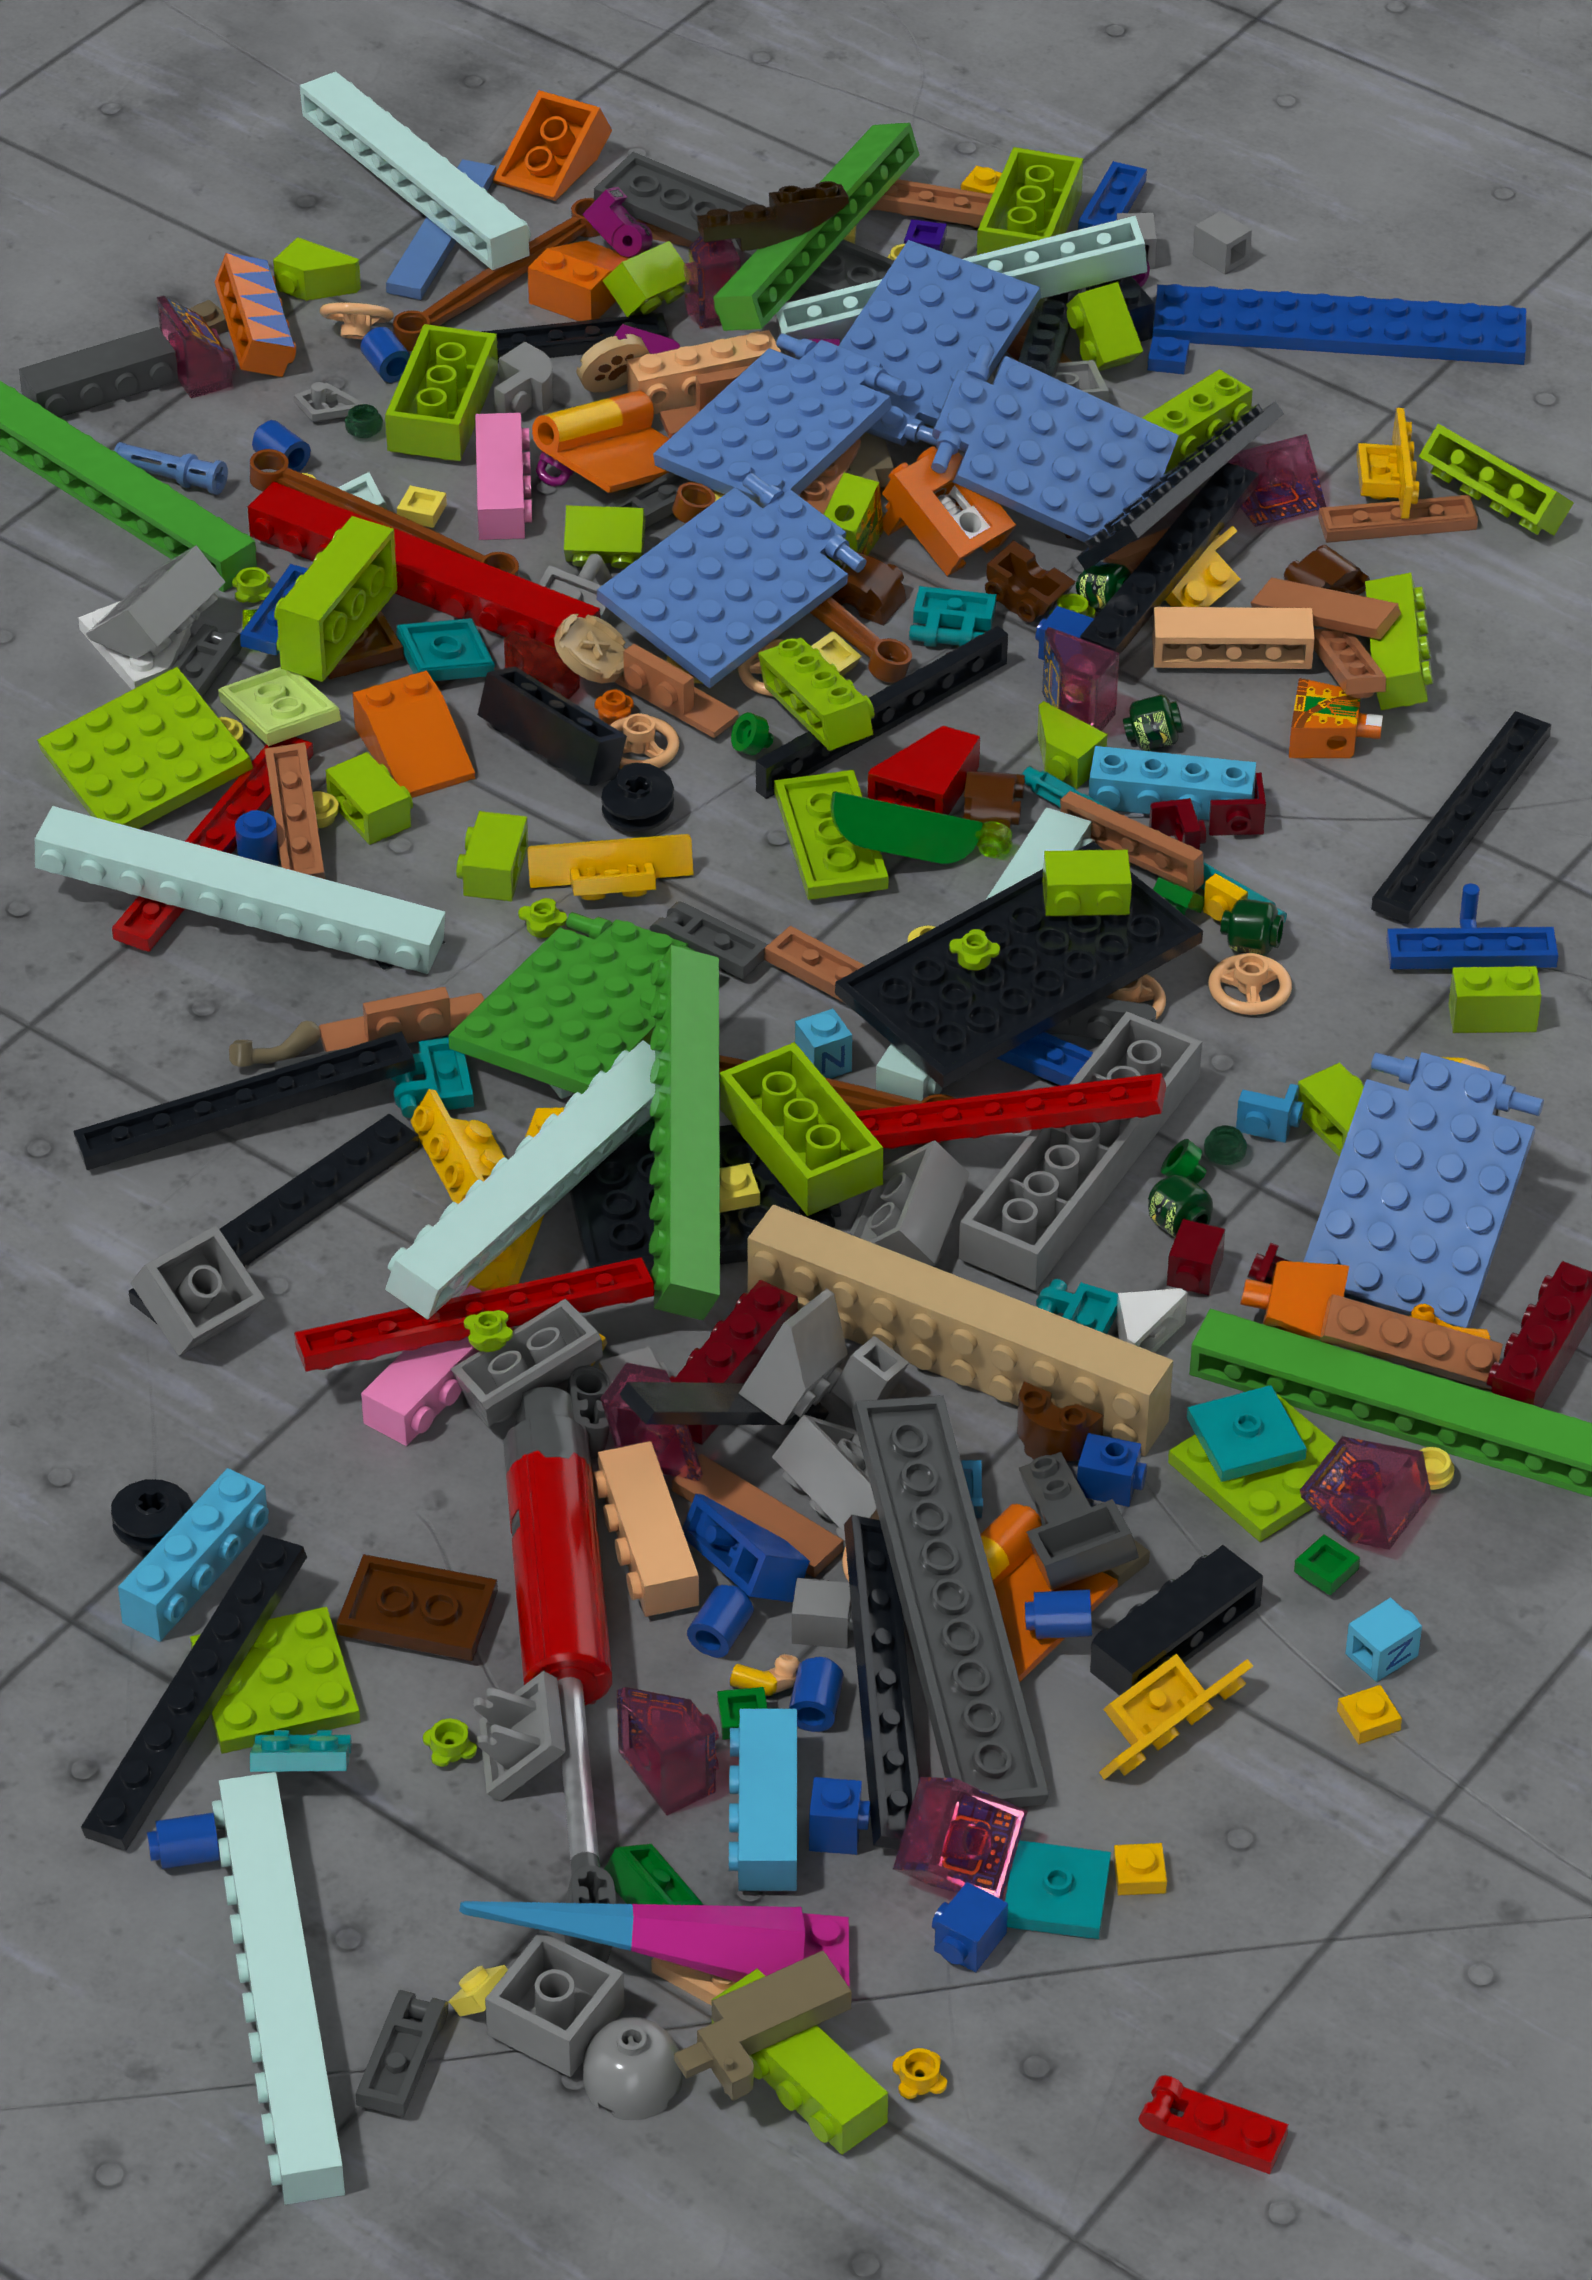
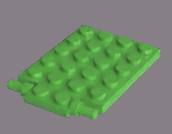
[449,912,694,1094]

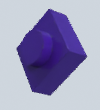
[904,219,947,251]

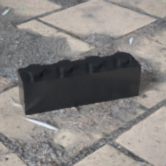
[477,666,627,786]
[1090,1545,1263,1696]

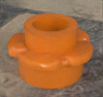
[594,690,634,725]

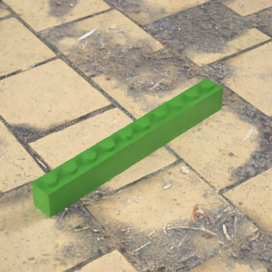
[713,123,920,331]
[0,381,257,592]
[649,945,720,1321]
[1189,1308,1592,1497]

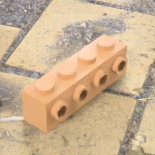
[627,330,781,414]
[1152,607,1315,669]
[592,1441,699,1617]

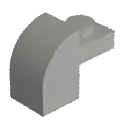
[494,342,553,414]

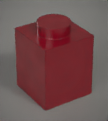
[1167,1219,1225,1296]

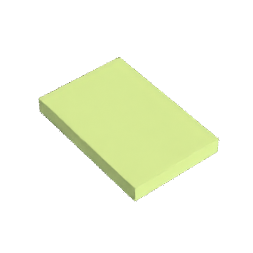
[218,667,341,746]

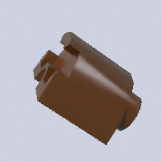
[985,540,1076,622]
[1284,545,1370,595]
[830,552,906,626]
[963,771,1025,841]
[1017,1381,1104,1462]

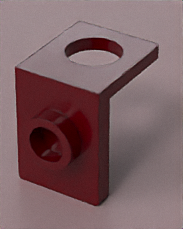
[1208,772,1266,836]

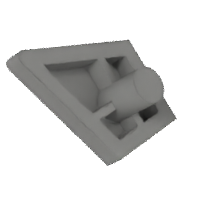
[294,382,368,422]

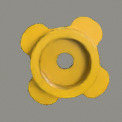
[892,2048,947,2099]

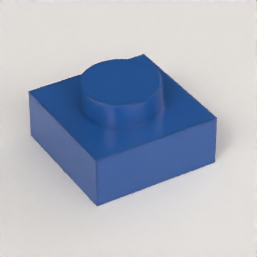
[1147,336,1190,375]

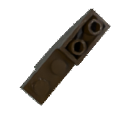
[697,181,849,252]

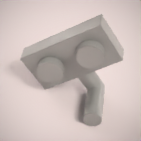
[539,554,612,621]

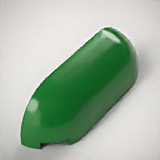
[830,791,984,864]

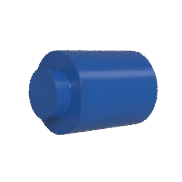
[360,327,411,383]
[252,420,311,472]
[235,810,279,866]
[687,1585,754,1658]
[1025,1589,1092,1639]
[789,1657,844,1732]
[147,1812,220,1869]

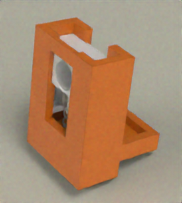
[882,446,1016,577]

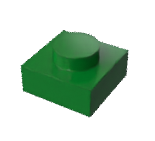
[1153,877,1204,915]
[1294,1534,1360,1595]
[717,1687,767,1740]

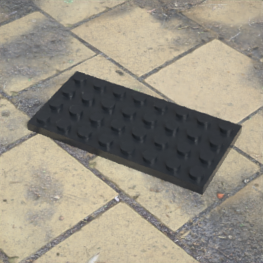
[835,841,1203,1088]

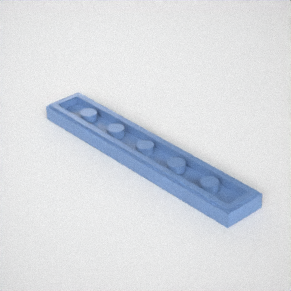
[386,159,496,300]

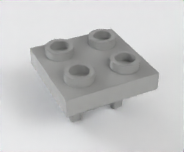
[473,1671,566,1801]

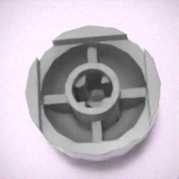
[583,2017,682,2120]

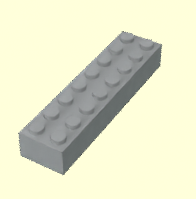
[959,1011,1202,1291]

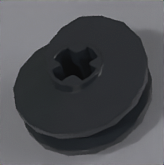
[601,763,674,832]
[111,1479,193,1556]

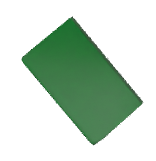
[604,1844,703,1905]

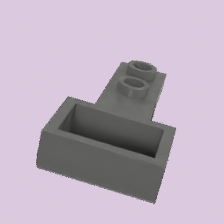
[1019,1452,1139,1591]

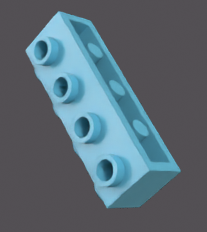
[1089,746,1256,821]
[118,1468,269,1642]
[729,1709,797,1891]

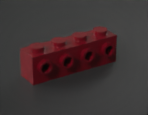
[1486,1261,1592,1408]
[664,1280,798,1445]

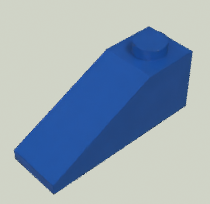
[682,1494,810,1602]

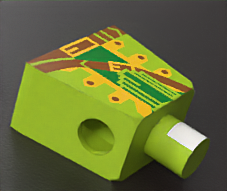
[824,472,883,567]

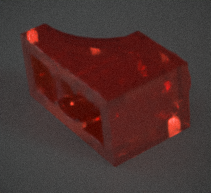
[504,631,580,699]

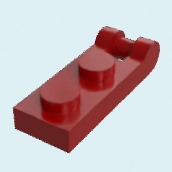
[1138,2075,1289,2174]

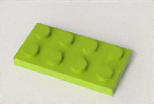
[774,770,889,900]

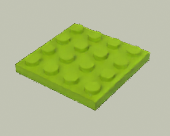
[37,667,253,829]

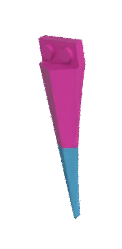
[459,1901,850,1988]

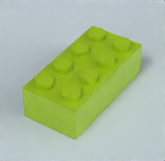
[977,147,1083,255]
[385,324,498,461]
[274,516,397,682]
[720,1042,883,1216]

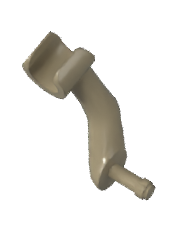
[229,1021,320,1067]

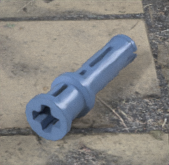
[114,442,228,495]

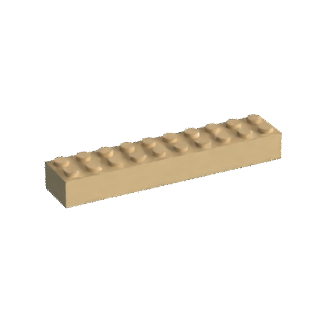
[748,1205,1173,1456]

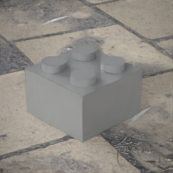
[130,1225,265,1356]
[485,1930,625,2077]

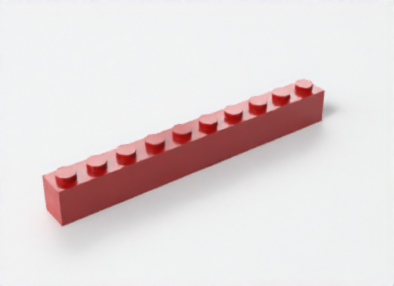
[247,481,601,659]

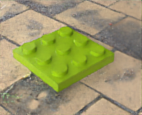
[1168,1392,1356,1542]
[190,1607,360,1754]

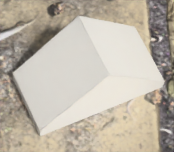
[1116,1288,1188,1353]

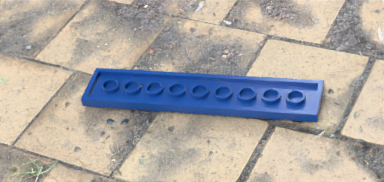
[1153,284,1526,365]

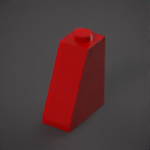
[867,726,980,815]

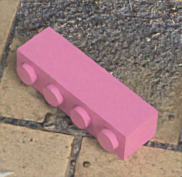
[475,413,532,540]
[361,1285,515,1446]

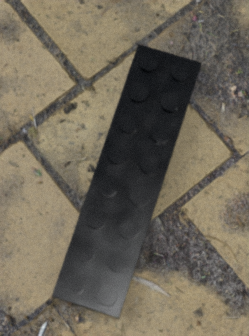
[1076,401,1284,570]

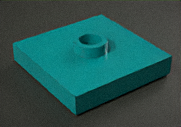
[396,618,495,681]
[1187,1385,1307,1482]
[1005,1840,1111,1939]

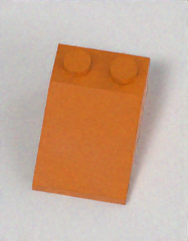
[492,90,612,201]
[528,240,632,321]
[353,670,476,798]

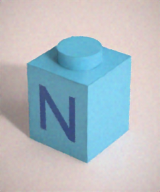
[795,1009,852,1079]
[1345,1597,1422,1682]

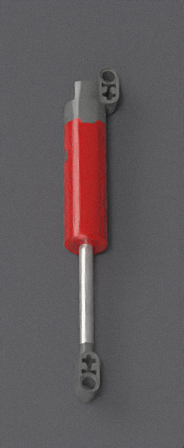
[503,1365,616,1963]

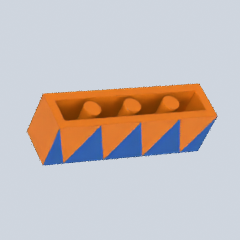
[214,253,296,377]

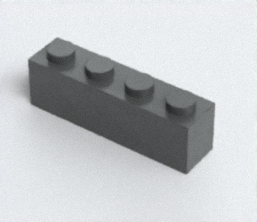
[19,327,178,417]

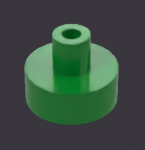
[731,712,774,755]
[1161,1139,1207,1183]

